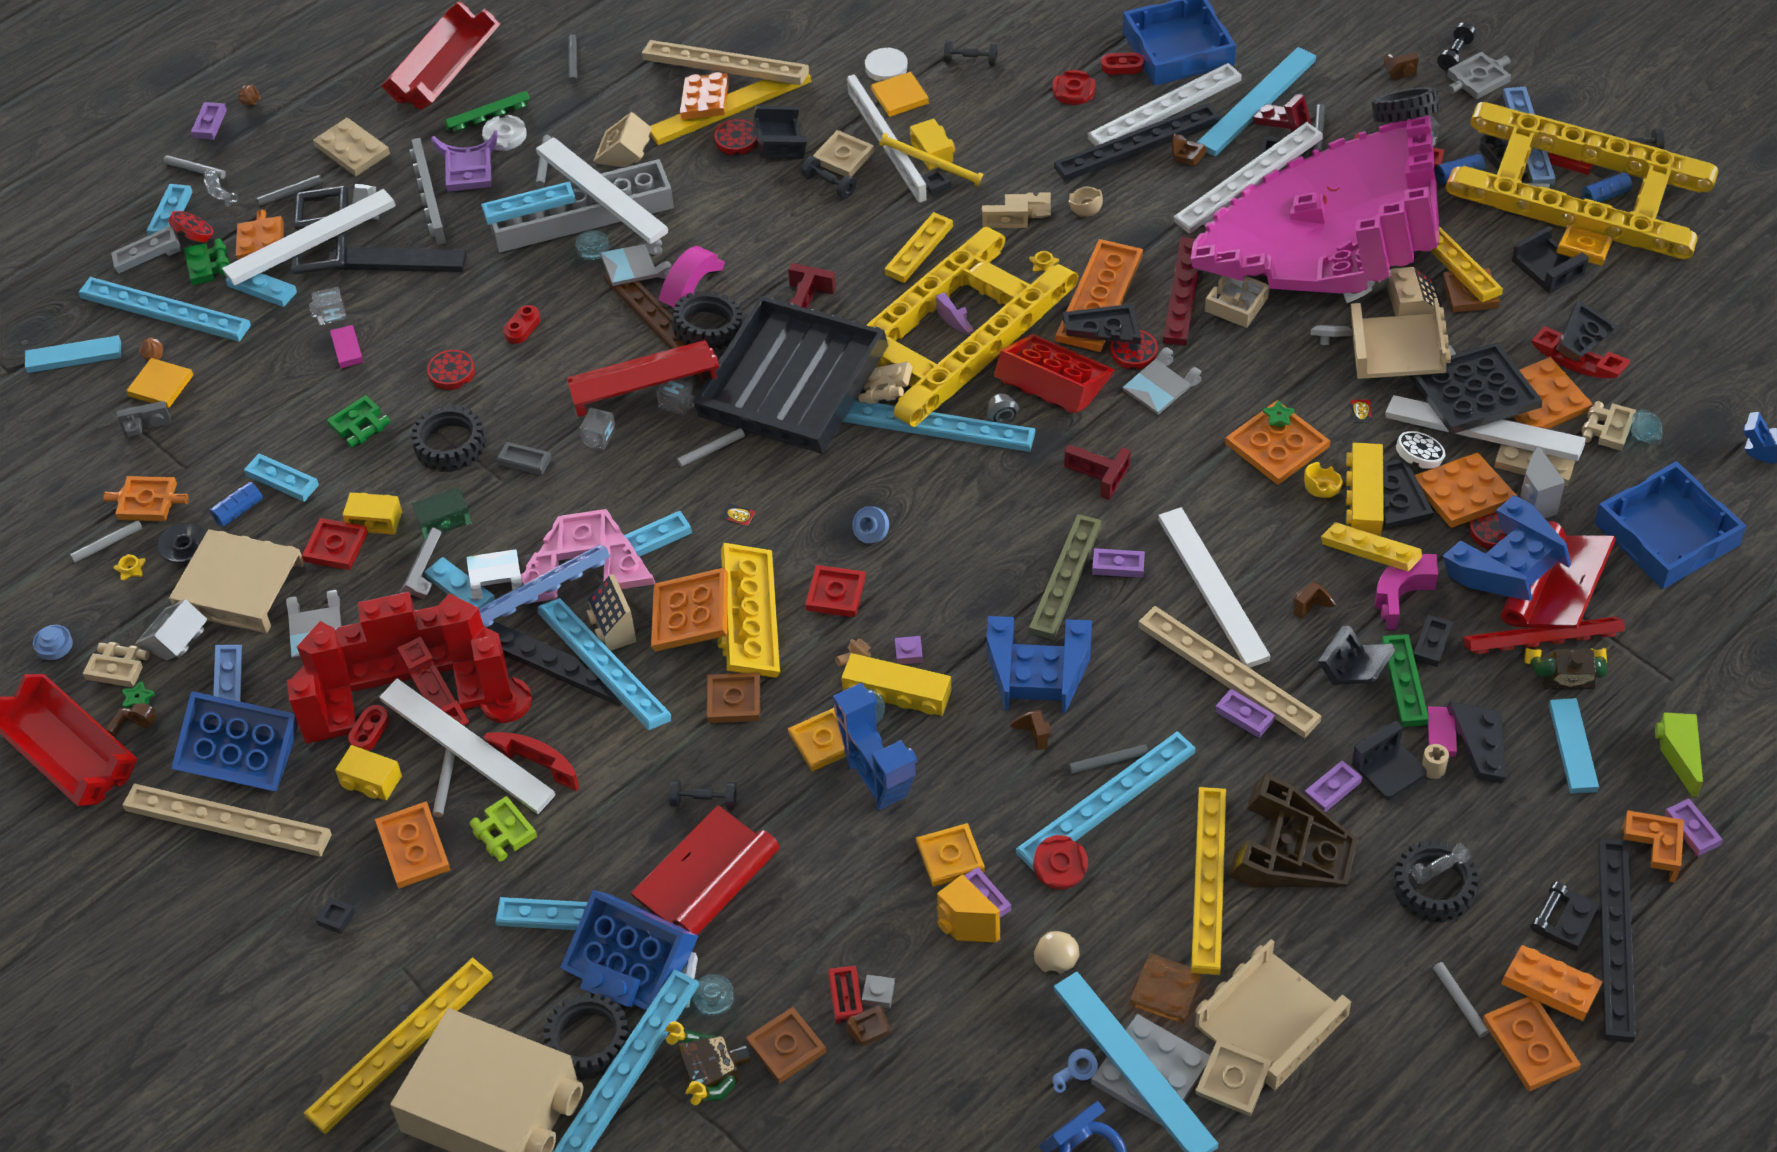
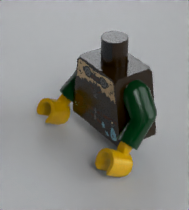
[1524,648,1608,689]
[665,1021,751,1105]

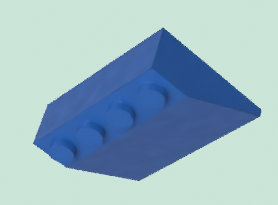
[171,691,298,792]
[560,890,698,1010]

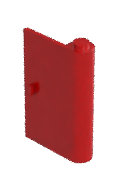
[1500,521,1616,629]
[631,805,780,935]

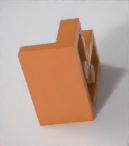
[1622,810,1684,883]

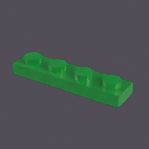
[444,91,530,133]
[1381,634,1429,727]

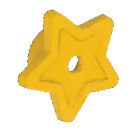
[1029,251,1059,272]
[113,554,146,581]

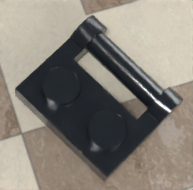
[1530,882,1600,952]

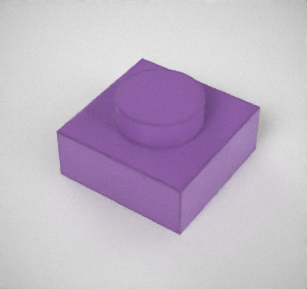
[895,636,923,665]

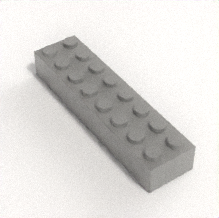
[490,159,674,253]

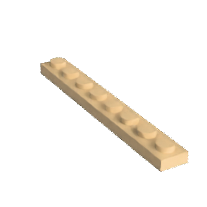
[642,40,809,85]
[1138,606,1321,738]
[123,784,332,857]

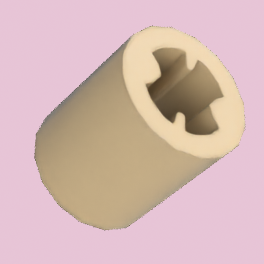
[1422,744,1449,779]

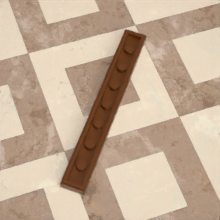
[604,273,711,384]

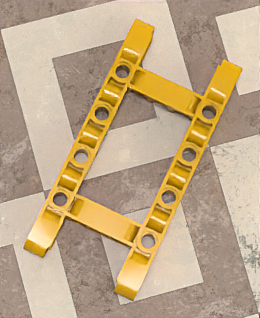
[1446,102,1718,259]
[867,227,1078,427]

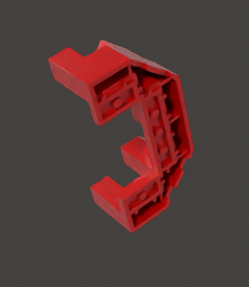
[287,592,512,744]

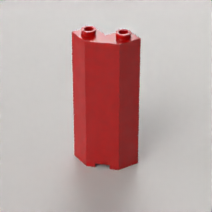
[381,1,500,110]
[567,340,720,417]
[0,674,138,806]

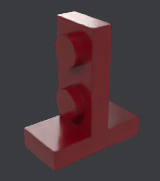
[1253,94,1312,133]
[788,263,836,309]
[1064,445,1131,500]

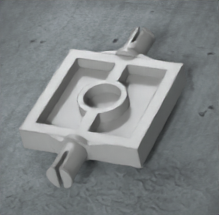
[1447,52,1511,100]

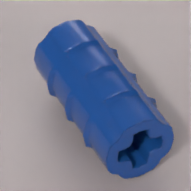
[1435,154,1486,185]
[1582,172,1632,203]
[209,482,263,527]

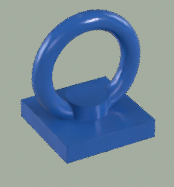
[1038,1101,1127,1152]

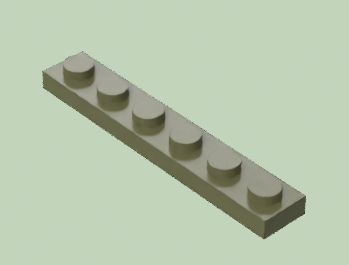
[1029,514,1101,640]

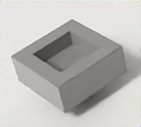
[862,975,895,1009]

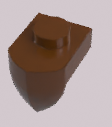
[1384,52,1419,80]
[1172,134,1207,166]
[1293,581,1336,619]
[1010,709,1052,751]
[847,1005,891,1046]

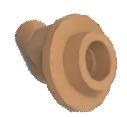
[835,638,871,666]

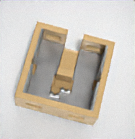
[1205,276,1269,328]

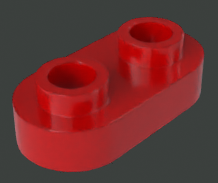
[1101,53,1145,75]
[504,305,540,344]
[348,705,389,751]

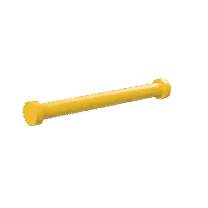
[879,133,983,186]

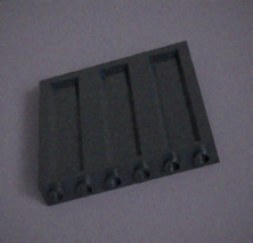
[693,296,889,454]

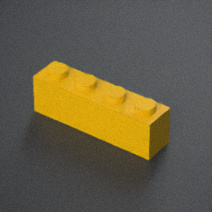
[1346,443,1383,536]
[842,653,951,716]

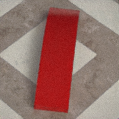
[1532,326,1630,378]
[397,636,469,726]
[484,732,579,791]

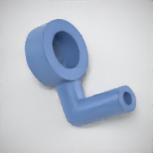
[1052,1049,1098,1093]

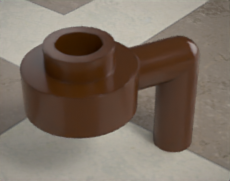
[105,703,156,736]

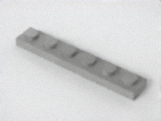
[409,138,446,245]

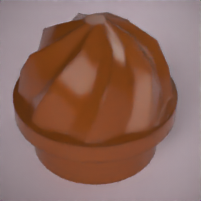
[238,84,261,106]
[139,337,163,361]

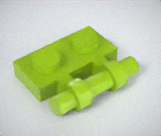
[469,796,537,861]

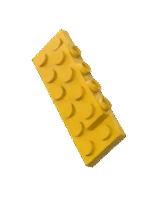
[718,543,780,678]

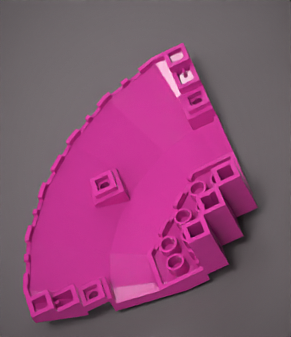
[1191,116,1439,294]

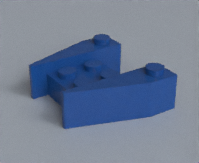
[1443,495,1571,601]
[987,616,1092,713]
[833,682,917,811]

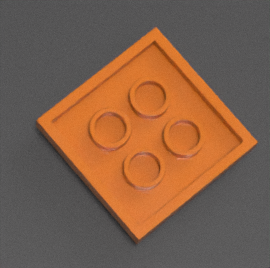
[1513,357,1593,429]
[1225,400,1330,485]
[1415,452,1518,528]
[651,567,728,652]

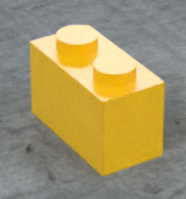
[910,118,955,170]
[343,492,402,535]
[335,745,402,801]

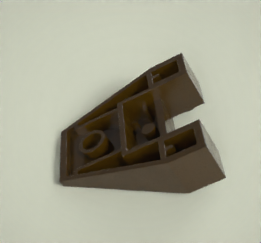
[1229,773,1358,887]

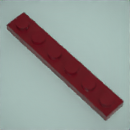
[1163,237,1199,346]

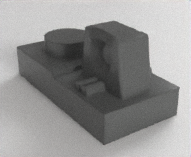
[117,401,171,437]

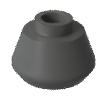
[987,394,1019,424]

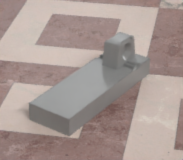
[111,226,181,273]
[399,528,441,599]

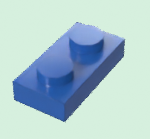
[580,961,641,1007]

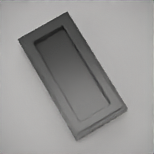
[497,442,552,476]

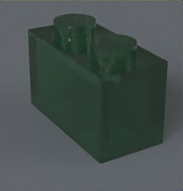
[412,487,471,539]

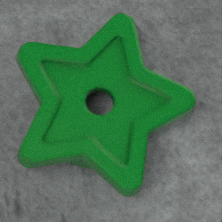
[1263,401,1295,427]
[122,681,155,708]

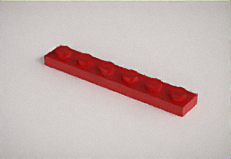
[1463,616,1625,654]

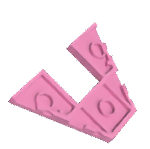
[520,509,655,604]

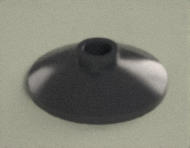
[157,523,206,563]

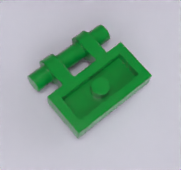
[184,239,230,285]
[327,395,391,448]

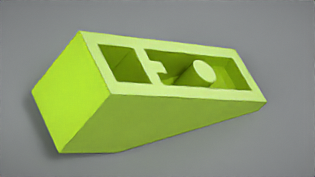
[1655,712,1703,797]

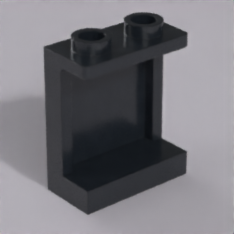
[753,106,807,159]
[1512,226,1588,294]

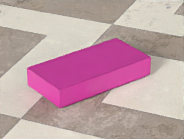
[330,325,363,368]
[1427,706,1457,757]

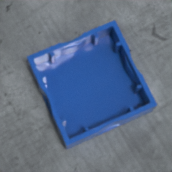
[1122,0,1236,86]
[1594,461,1746,589]

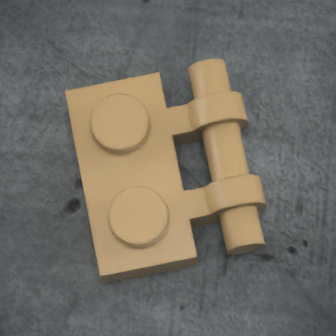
[858,362,913,404]
[1582,401,1636,451]
[83,642,149,688]

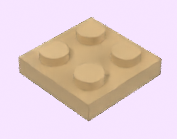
[813,130,874,177]
[1196,1039,1272,1117]

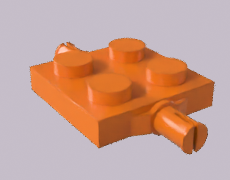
[236,209,284,260]
[104,476,188,521]

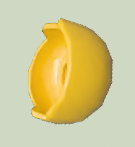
[1304,462,1343,498]

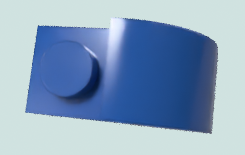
[1744,412,1777,463]

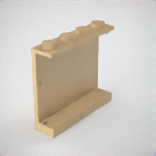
[1351,298,1451,379]
[169,529,304,634]
[1195,940,1351,1090]

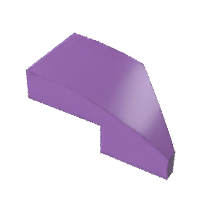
[936,293,974,335]

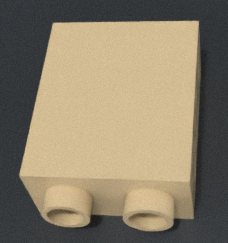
[390,1008,583,1152]

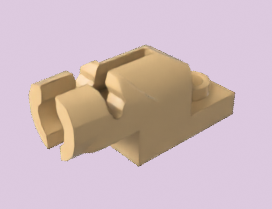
[982,193,1051,228]

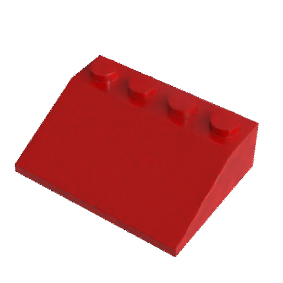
[994,334,1115,413]

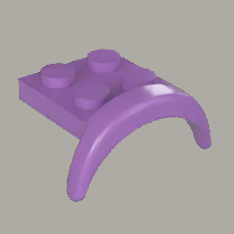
[432,130,498,192]

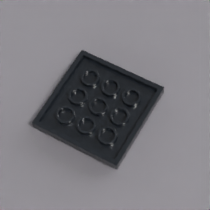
[1409,342,1542,435]

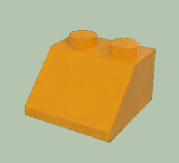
[937,874,1000,943]

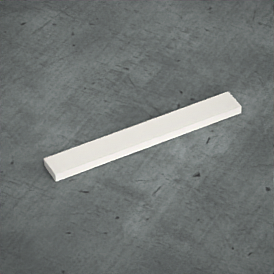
[1088,63,1241,146]
[847,75,926,203]
[1174,122,1323,234]
[536,137,668,244]
[222,189,395,286]
[1386,395,1586,461]
[1158,507,1270,668]
[380,679,555,814]

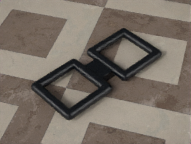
[290,186,348,274]

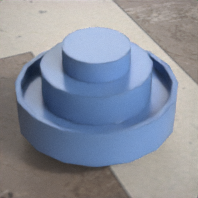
[853,507,889,543]
[33,625,73,660]

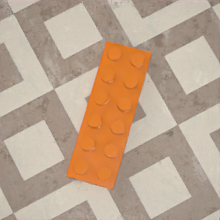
[1056,239,1143,352]

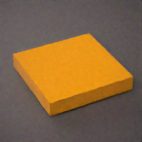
[871,72,929,117]
[1556,225,1613,266]
[127,358,193,408]
[788,708,846,772]
[916,823,985,887]

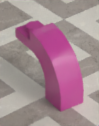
[658,246,725,307]
[1375,554,1438,630]

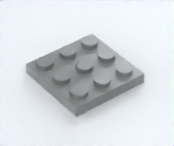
[1091,1014,1210,1126]

